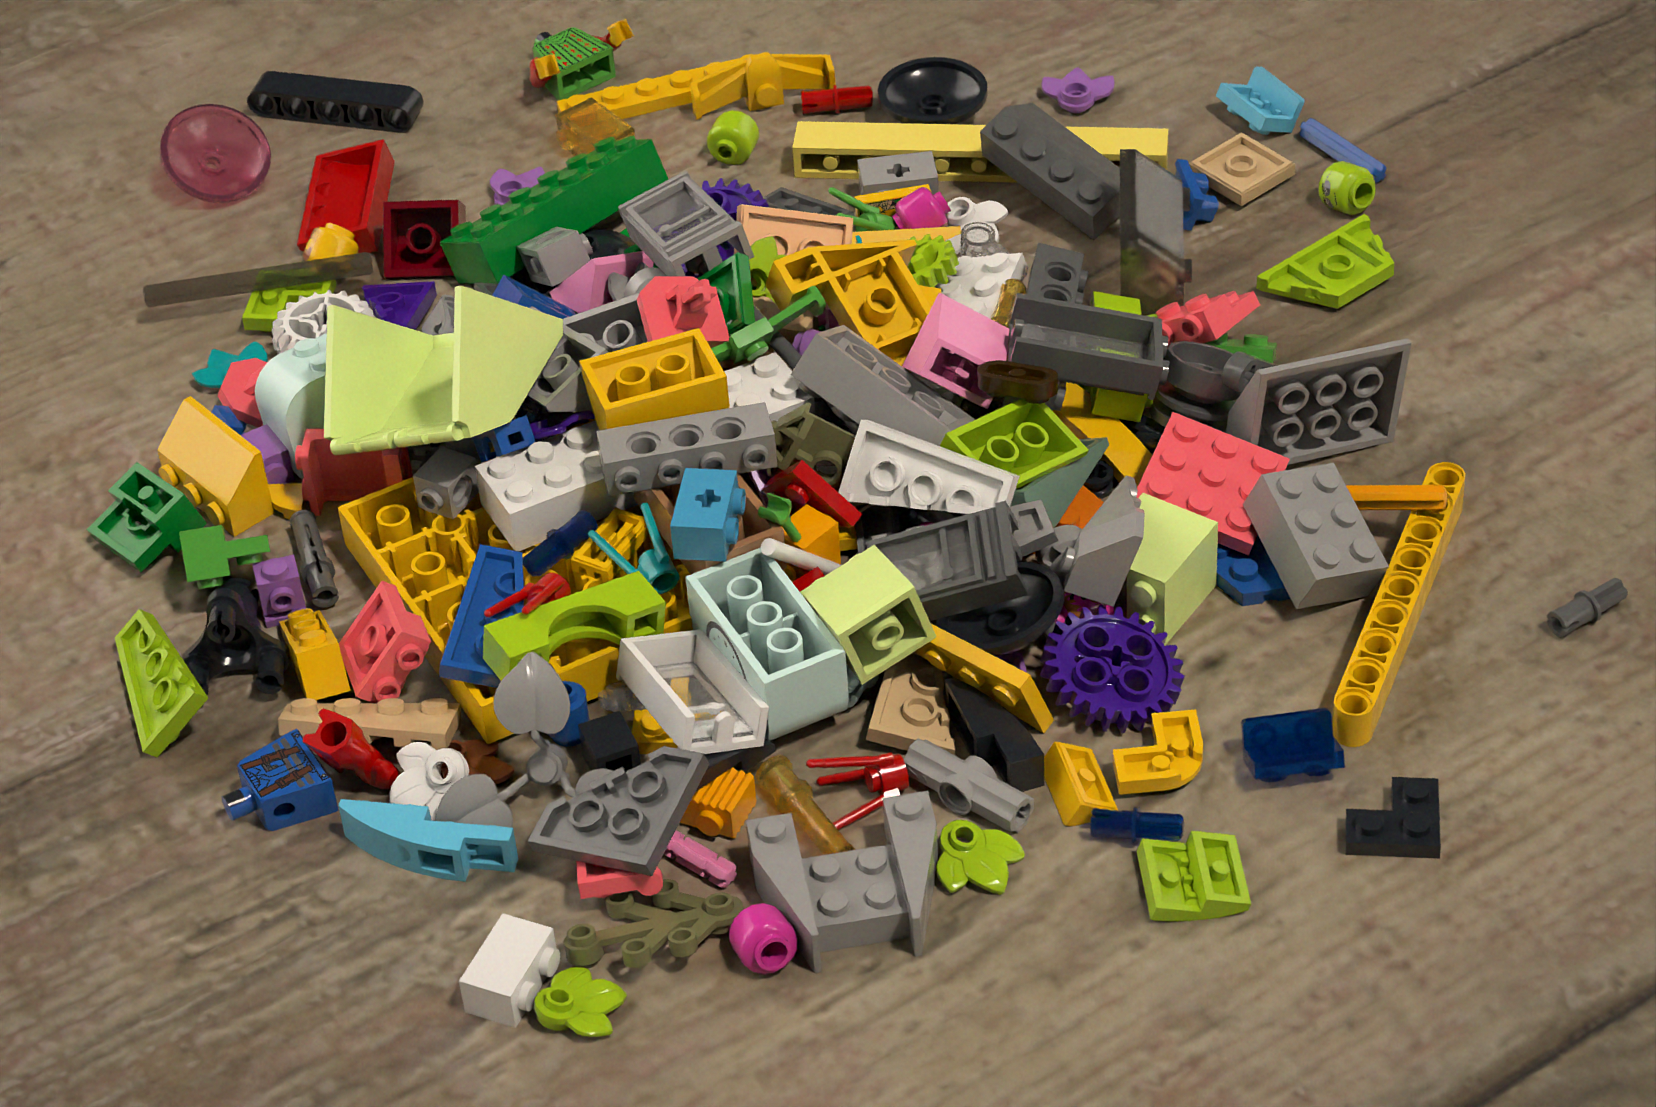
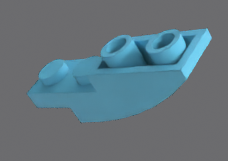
[338,799,518,882]

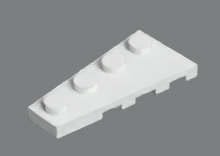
[838,420,1020,514]

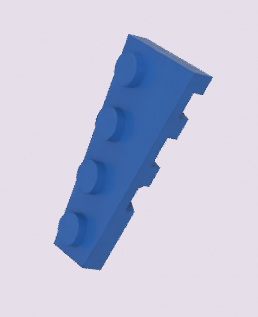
[439,544,524,688]

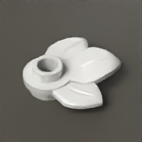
[945,197,1008,255]
[389,742,469,821]

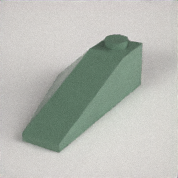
[1010,437,1109,528]

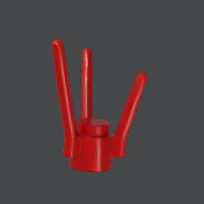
[484,573,571,618]
[806,752,909,833]

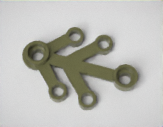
[564,879,744,968]

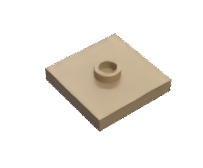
[1189,132,1295,206]

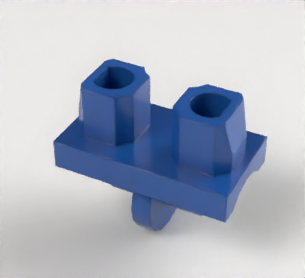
[1152,159,1219,231]

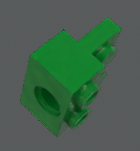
[86,462,207,572]

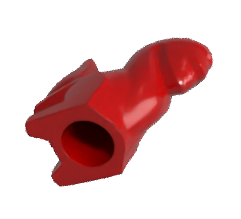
[302,708,401,790]

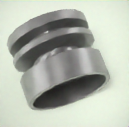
[1149,341,1241,433]

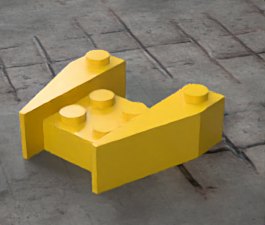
[765,239,931,373]

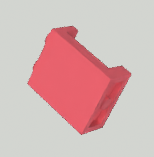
[295,429,413,516]

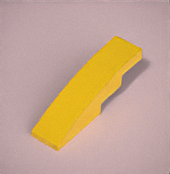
[1053,382,1152,487]

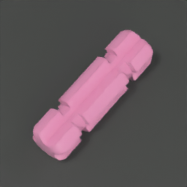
[664,830,737,888]

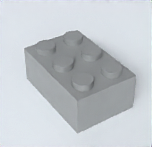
[1243,463,1389,609]

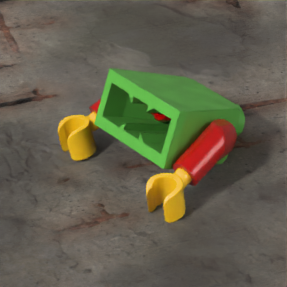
[530,19,634,101]

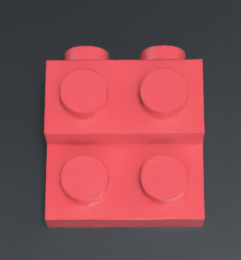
[1156,291,1260,349]
[339,581,431,703]

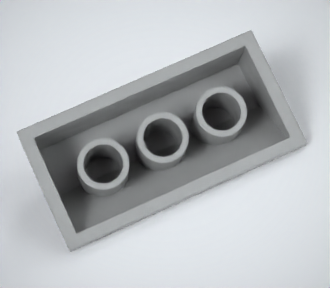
[790,325,975,446]

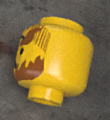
[302,223,359,278]

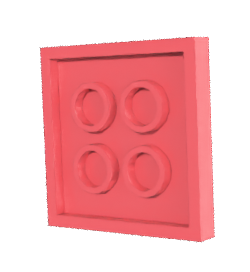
[1136,412,1290,556]

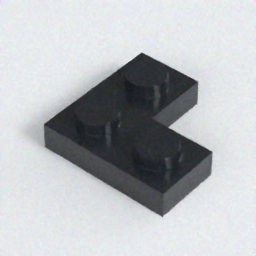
[1345,777,1441,859]

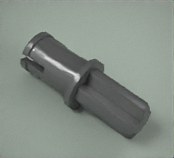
[1547,578,1628,637]

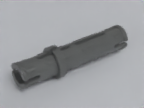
[290,510,339,608]

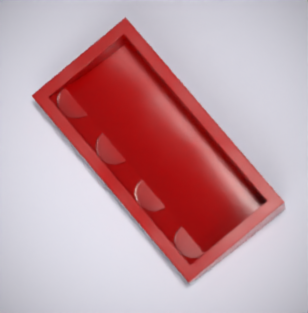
[297,139,395,255]

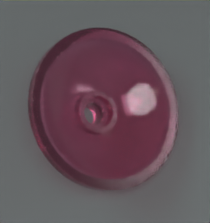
[159,104,271,203]

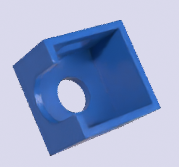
[472,416,536,463]

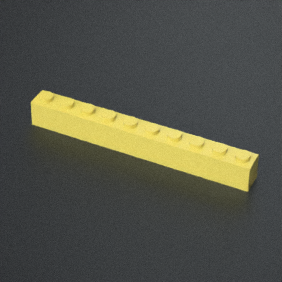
[792,121,1168,185]

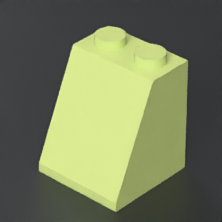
[1127,493,1218,646]
[800,545,937,685]

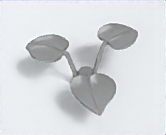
[435,652,613,828]

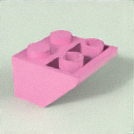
[902,293,1009,410]

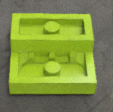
[1137,830,1251,921]

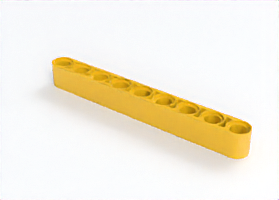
[1332,462,1466,747]

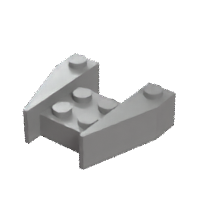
[746,791,938,973]

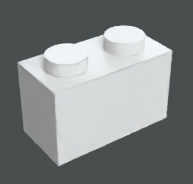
[459,913,560,1028]

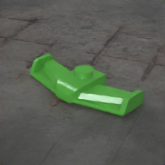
[711,286,826,364]

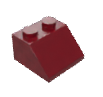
[383,200,466,278]

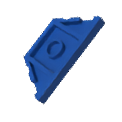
[1216,535,1291,606]

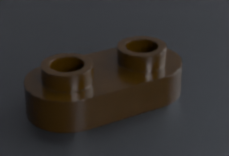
[977,360,1058,404]

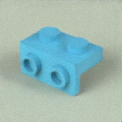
[1216,66,1305,135]

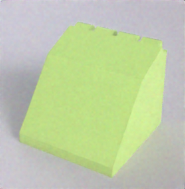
[324,286,563,455]

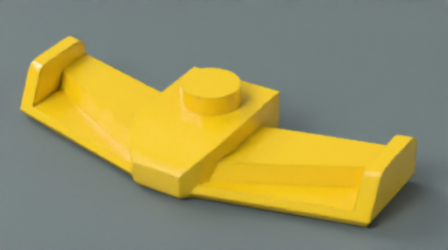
[690,52,836,120]

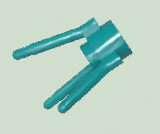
[588,502,680,594]

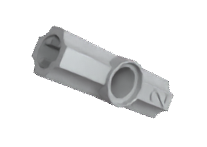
[903,738,1034,833]

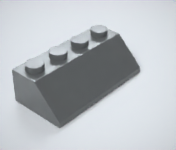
[980,103,1145,240]

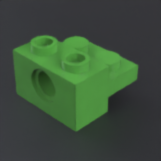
[179,525,271,589]

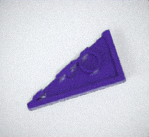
[362,281,437,330]

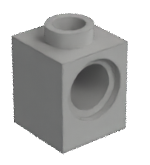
[413,446,479,520]

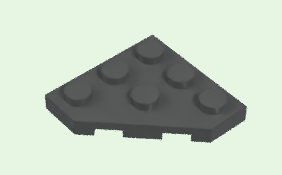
[528,746,709,876]

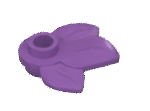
[1042,67,1115,113]
[490,167,545,205]

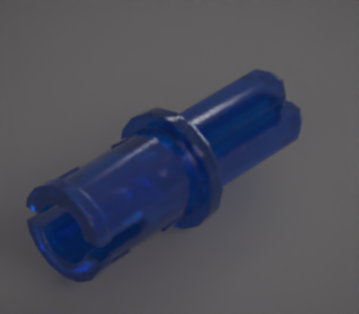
[523,510,598,576]
[1090,807,1184,843]

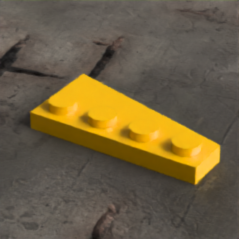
[914,624,1054,734]

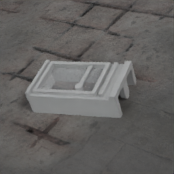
[618,171,754,276]

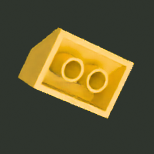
[579,328,730,430]
[157,396,274,537]

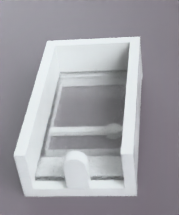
[616,629,769,754]

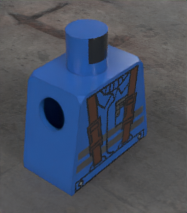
[221,729,339,831]

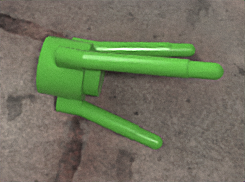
[828,187,896,232]

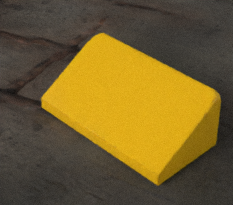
[1044,741,1119,826]

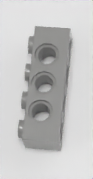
[596,402,777,496]

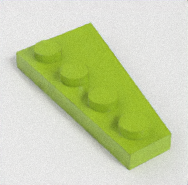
[115,609,209,758]

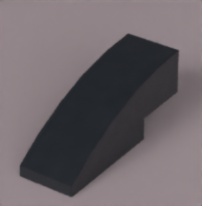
[945,677,1045,792]

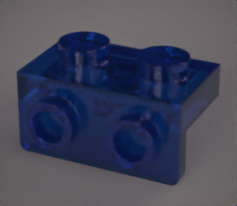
[1241,708,1345,782]

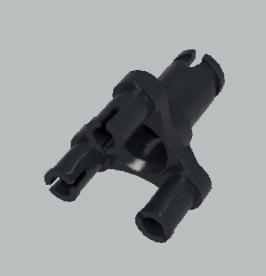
[182,578,290,695]

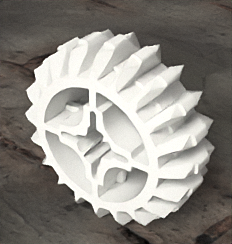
[272,289,376,355]

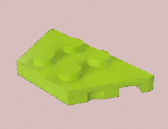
[1256,214,1395,309]

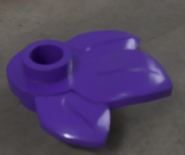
[529,410,595,442]

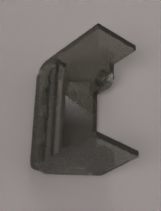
[1120,149,1192,316]

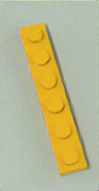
[556,54,754,132]

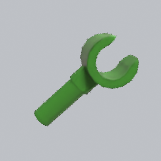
[758,493,801,542]

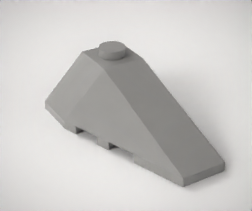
[527,306,609,412]
[1059,475,1145,607]

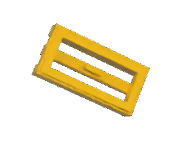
[571,507,650,582]

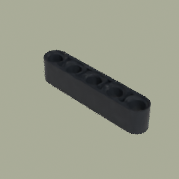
[247,71,424,133]

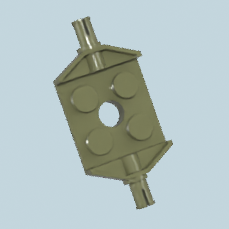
[767,402,909,512]

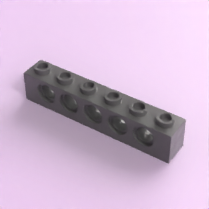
[1001,243,1088,411]

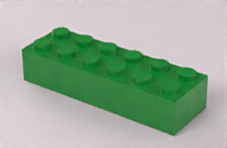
[440,136,669,284]

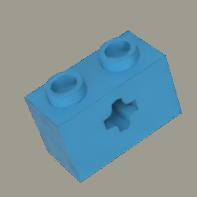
[670,468,746,562]

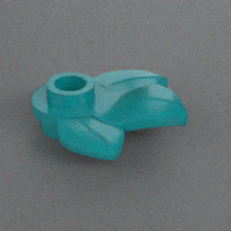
[192,342,268,388]

